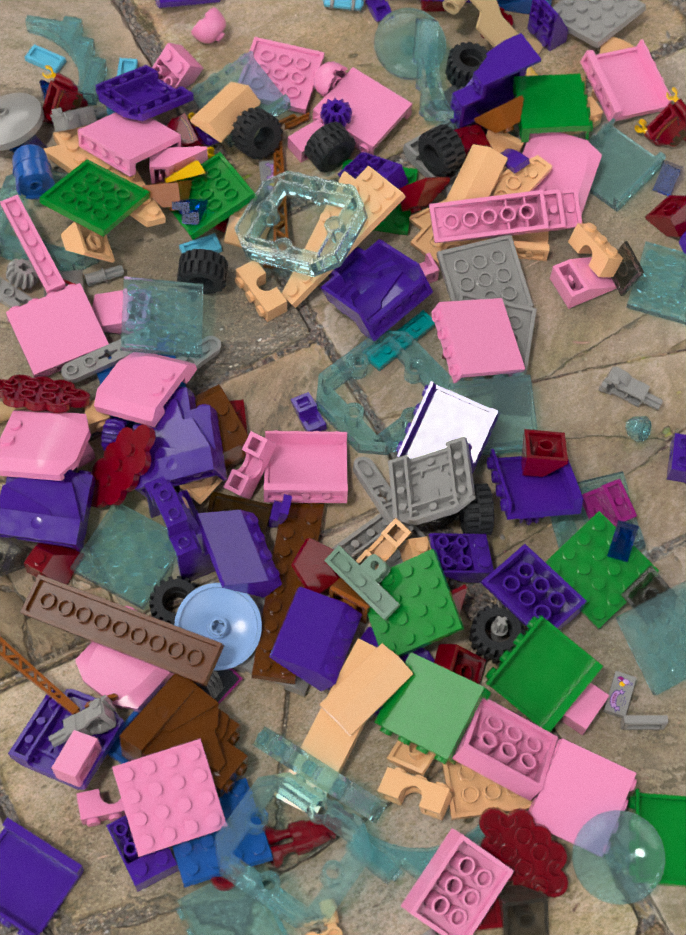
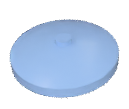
[174,583,262,671]

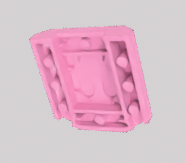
[523,132,602,215]
[94,349,197,427]
[0,409,91,481]
[75,606,173,712]

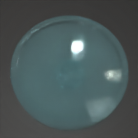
[374,8,446,80]
[572,810,665,905]

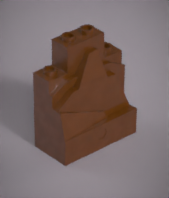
[120,674,249,798]

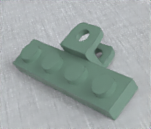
[324,545,400,620]

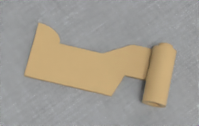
[443,0,544,69]

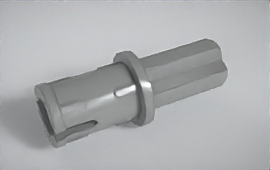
[84,265,124,287]
[490,616,508,642]

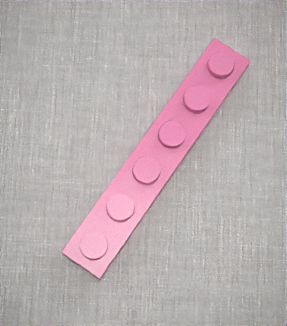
[0,195,66,294]

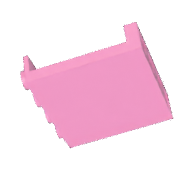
[580,40,671,123]
[313,67,412,155]
[78,112,181,177]
[6,283,108,377]
[432,298,525,384]
[264,431,348,503]
[528,739,637,857]

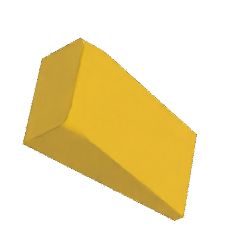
[165,160,205,183]

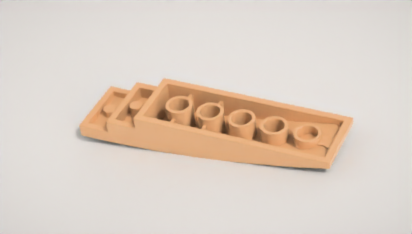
[276,638,377,818]

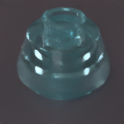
[625,416,652,443]

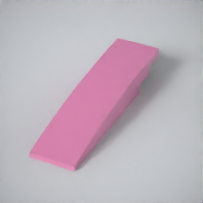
[429,188,582,243]

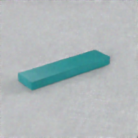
[366,310,436,371]

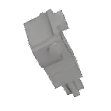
[50,106,107,131]
[598,366,663,410]
[49,695,117,747]

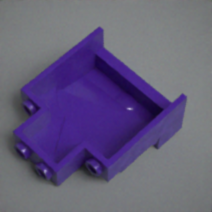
[449,33,542,129]
[321,239,433,341]
[133,387,227,497]
[0,467,96,552]
[144,476,216,581]

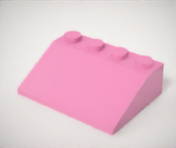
[452,698,558,801]
[401,828,514,935]

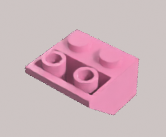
[152,43,203,89]

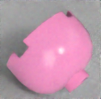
[191,7,226,44]
[313,61,348,97]

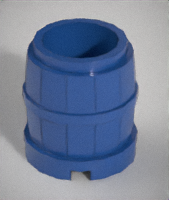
[12,144,55,199]

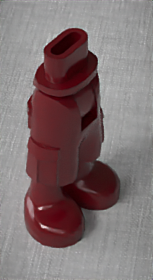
[263,816,344,868]

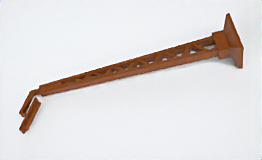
[263,112,310,268]
[0,637,119,715]

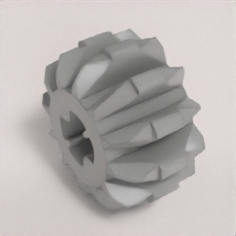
[6,257,39,290]

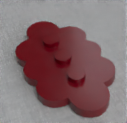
[0,374,90,413]
[91,424,155,509]
[479,807,568,898]

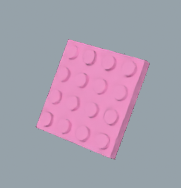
[238,37,324,114]
[112,739,227,857]

